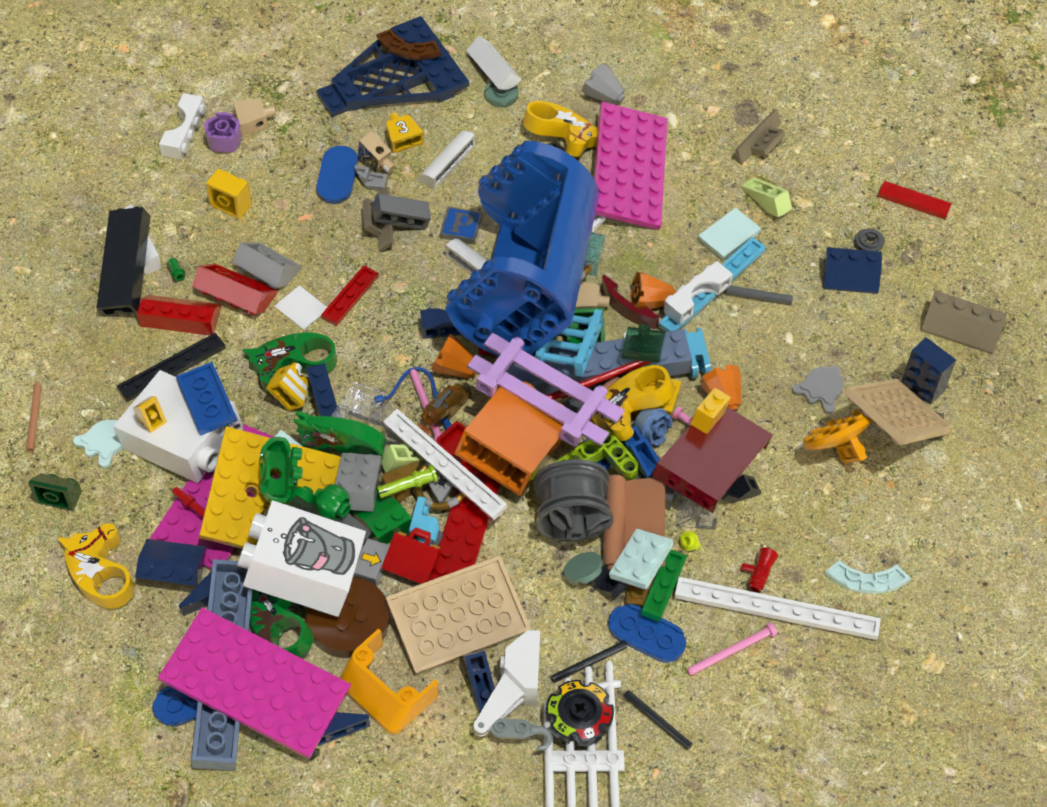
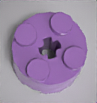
[204,112,242,153]

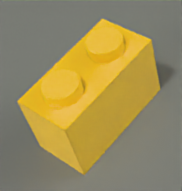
[691,388,731,434]

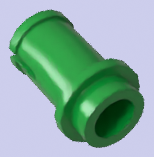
[166,258,185,281]

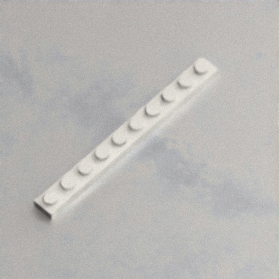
[675,577,881,640]

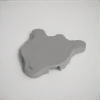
[792,366,844,414]

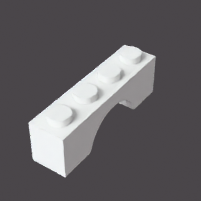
[159,93,206,160]
[664,261,733,325]

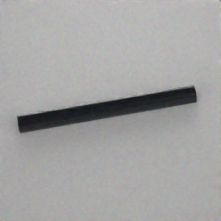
[551,641,627,683]
[623,690,693,750]

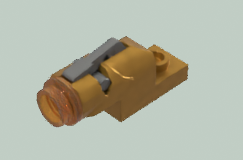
[421,383,472,425]

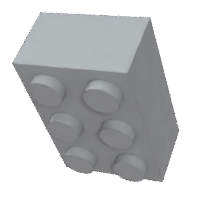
[335,453,381,512]

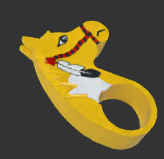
[522,101,598,157]
[58,523,135,609]

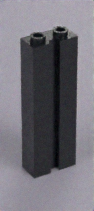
[96,206,151,317]

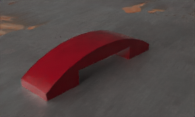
[601,274,659,329]

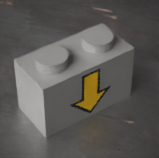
[353,538,390,587]

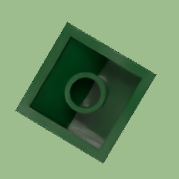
[28,473,82,511]

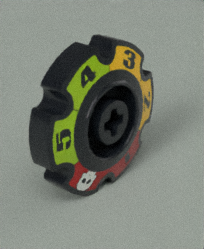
[545,680,614,746]

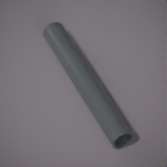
[726,285,793,305]

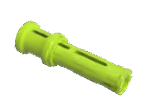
[376,465,438,499]

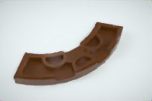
[376,29,442,60]

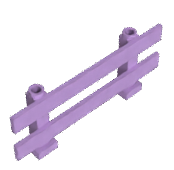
[467,333,625,448]

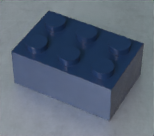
[901,337,956,405]

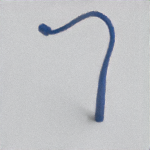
[374,367,452,430]

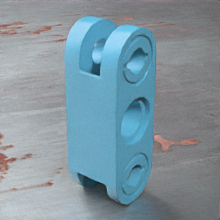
[684,328,711,379]

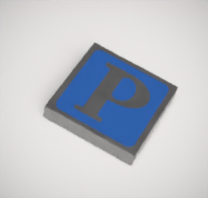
[440,206,483,244]

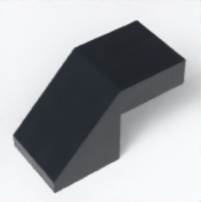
[722,474,762,503]
[588,564,628,599]

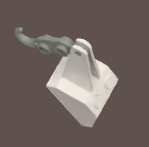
[474,630,552,750]

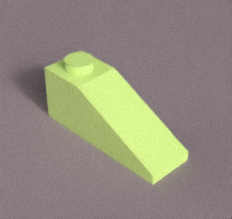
[741,178,792,217]
[381,445,426,473]

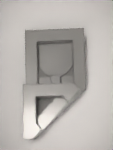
[354,165,388,191]

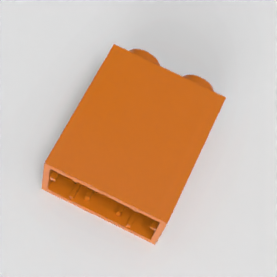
[454,376,565,497]

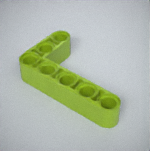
[533,430,638,493]

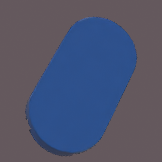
[317,146,358,204]
[608,604,686,663]
[153,686,198,727]

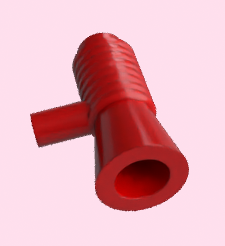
[741,547,779,593]

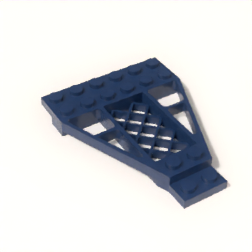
[316,16,470,117]

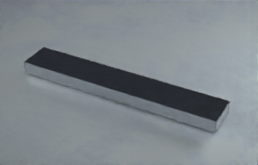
[117,332,226,402]

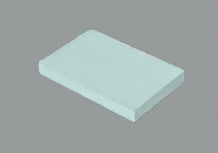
[698,208,762,261]

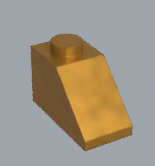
[381,461,419,502]

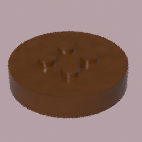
[306,577,390,658]

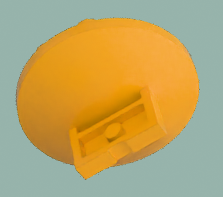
[803,408,873,464]

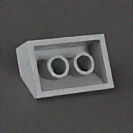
[233,242,302,289]

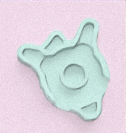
[73,420,123,469]

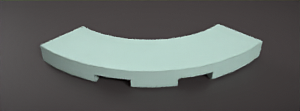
[824,560,911,594]

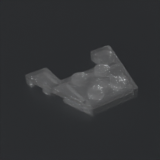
[331,381,401,445]

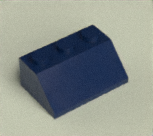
[823,247,882,294]
[135,539,207,587]

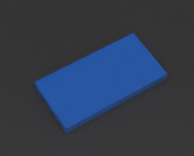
[176,362,238,435]

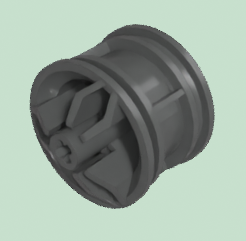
[533,459,613,542]

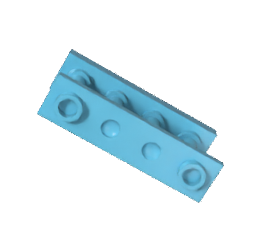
[535,309,603,377]

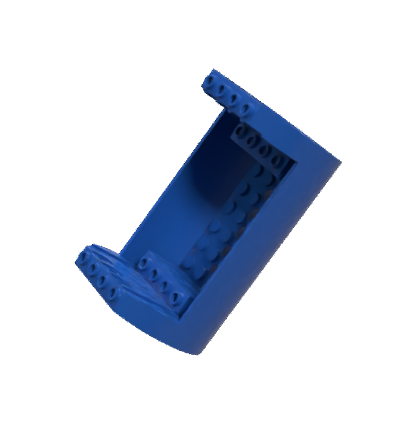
[445,141,599,356]

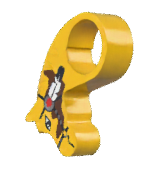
[589,365,675,441]

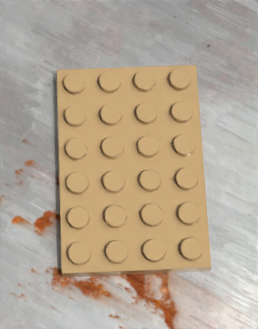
[844,379,953,445]
[385,555,531,675]

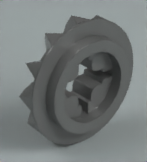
[855,228,885,251]

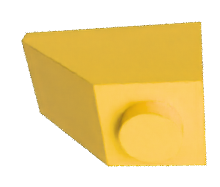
[133,396,167,433]

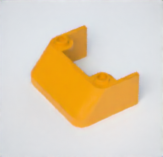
[339,629,439,734]

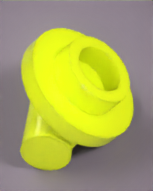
[680,531,702,551]

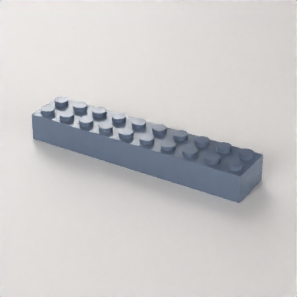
[506,329,692,395]
[192,559,253,771]

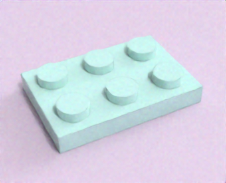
[609,529,674,590]

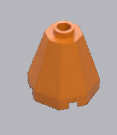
[630,272,676,310]
[431,334,476,378]
[700,364,741,412]

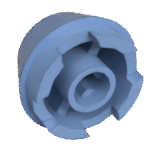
[634,408,672,446]

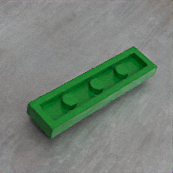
[641,550,687,622]

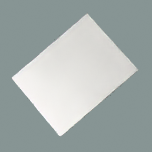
[275,285,327,329]

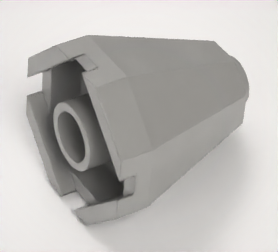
[581,63,625,105]

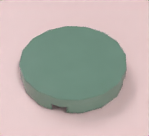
[485,81,518,108]
[564,552,604,584]

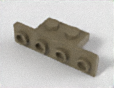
[735,109,786,163]
[363,186,394,252]

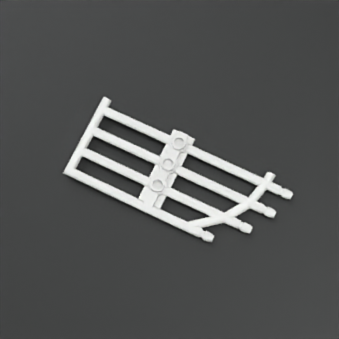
[543,661,625,807]

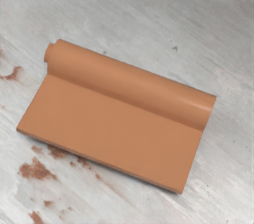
[603,475,666,571]

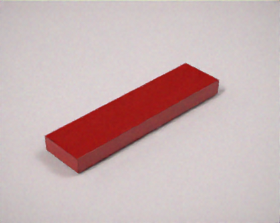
[878,180,952,220]
[321,265,379,327]

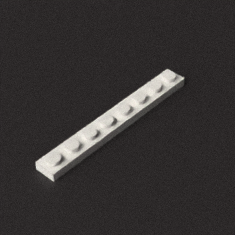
[383,409,508,521]

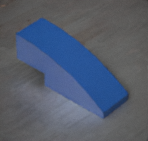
[620,426,659,478]

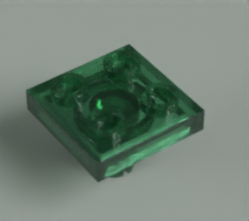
[622,324,666,363]

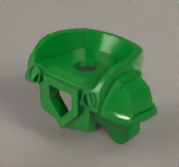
[259,437,303,504]

